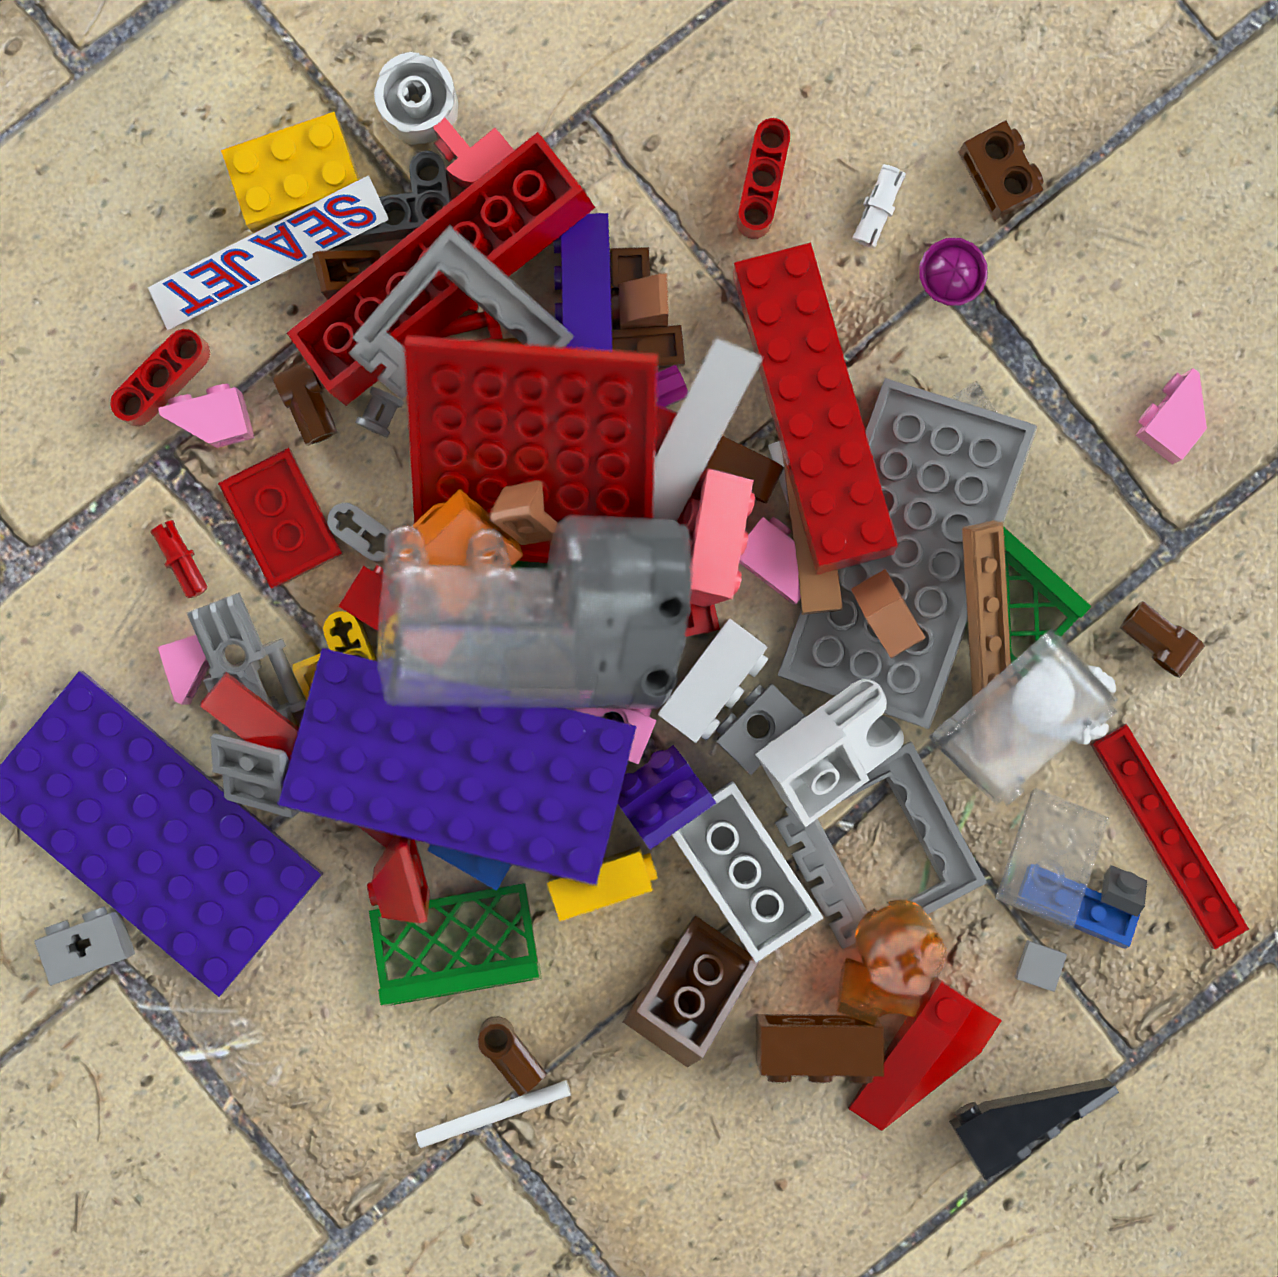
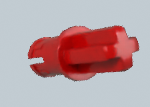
[151,520,207,598]

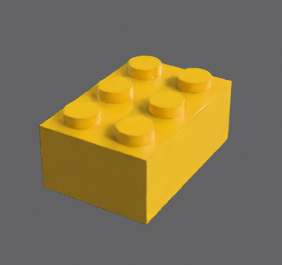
[221,112,360,234]

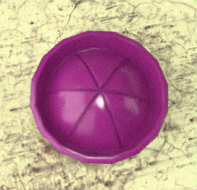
[919,238,988,306]

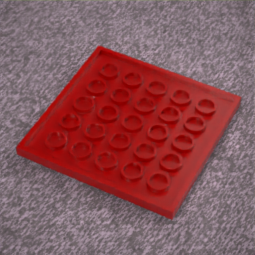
[404,336,658,565]

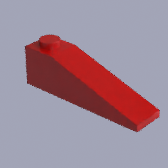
[848,976,1002,1131]

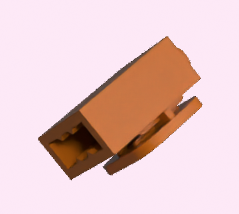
[392,490,523,620]

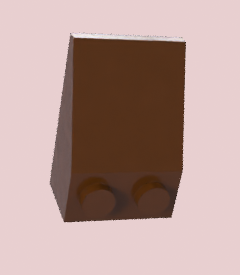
[623,915,760,1067]

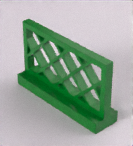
[1003,526,1092,671]
[369,883,542,1007]

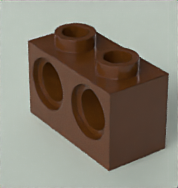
[958,120,1043,221]

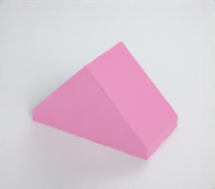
[158,635,210,705]

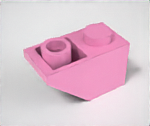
[1135,368,1207,464]
[158,384,255,448]

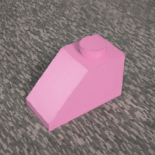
[739,517,801,605]

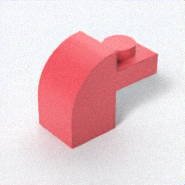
[433,117,514,189]

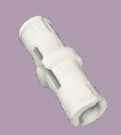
[852,164,906,248]

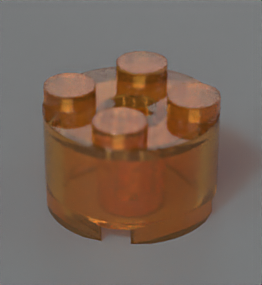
[855,900,947,996]

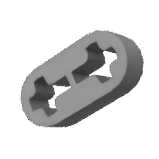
[327,503,397,562]

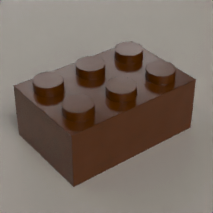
[756,1014,884,1083]

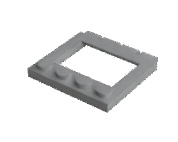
[349,225,573,400]
[775,741,987,949]

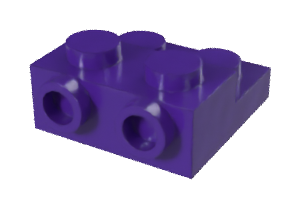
[618,745,716,850]

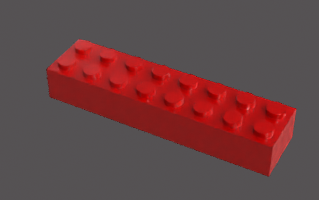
[287,132,596,406]
[733,242,898,575]

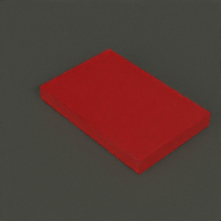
[218,448,343,589]

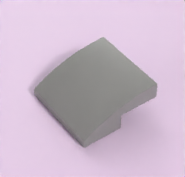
[210,733,300,818]

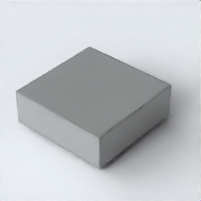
[1014,940,1067,992]

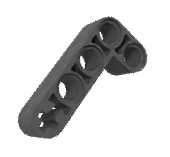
[333,151,452,248]

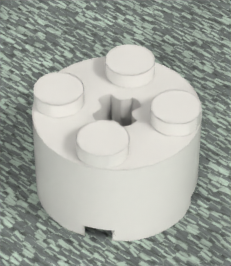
[374,52,458,145]

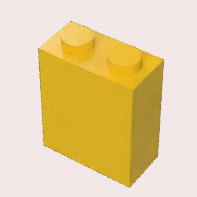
[547,846,658,922]

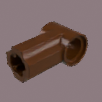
[272,361,338,446]
[1120,601,1205,678]
[478,1016,547,1097]

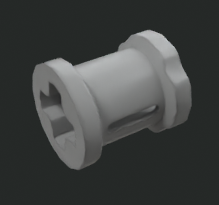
[355,387,404,438]

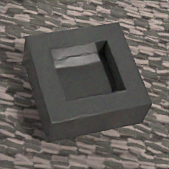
[1101,865,1147,917]

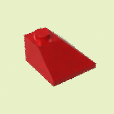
[367,835,430,924]

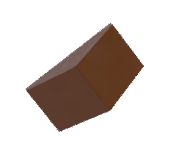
[312,250,381,300]

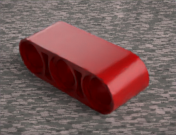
[737,118,790,239]
[110,329,210,426]

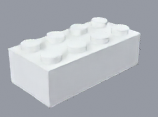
[672,781,823,963]

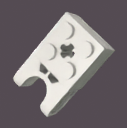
[755,679,904,827]

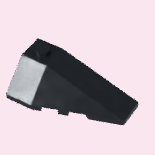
[949,1078,1119,1181]

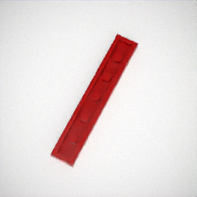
[200,672,394,848]
[1090,724,1249,950]

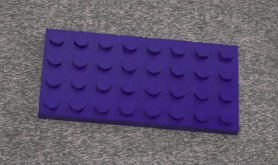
[278,648,637,886]
[0,671,324,997]

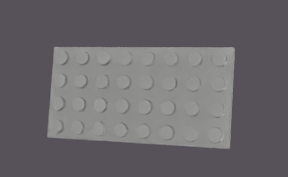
[778,378,1037,730]

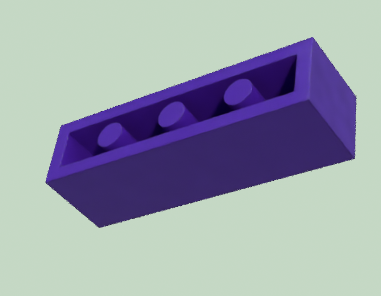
[553,213,612,351]

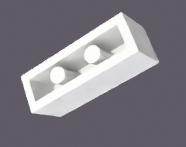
[658,618,768,743]

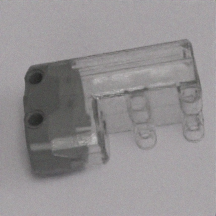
[378,516,692,709]

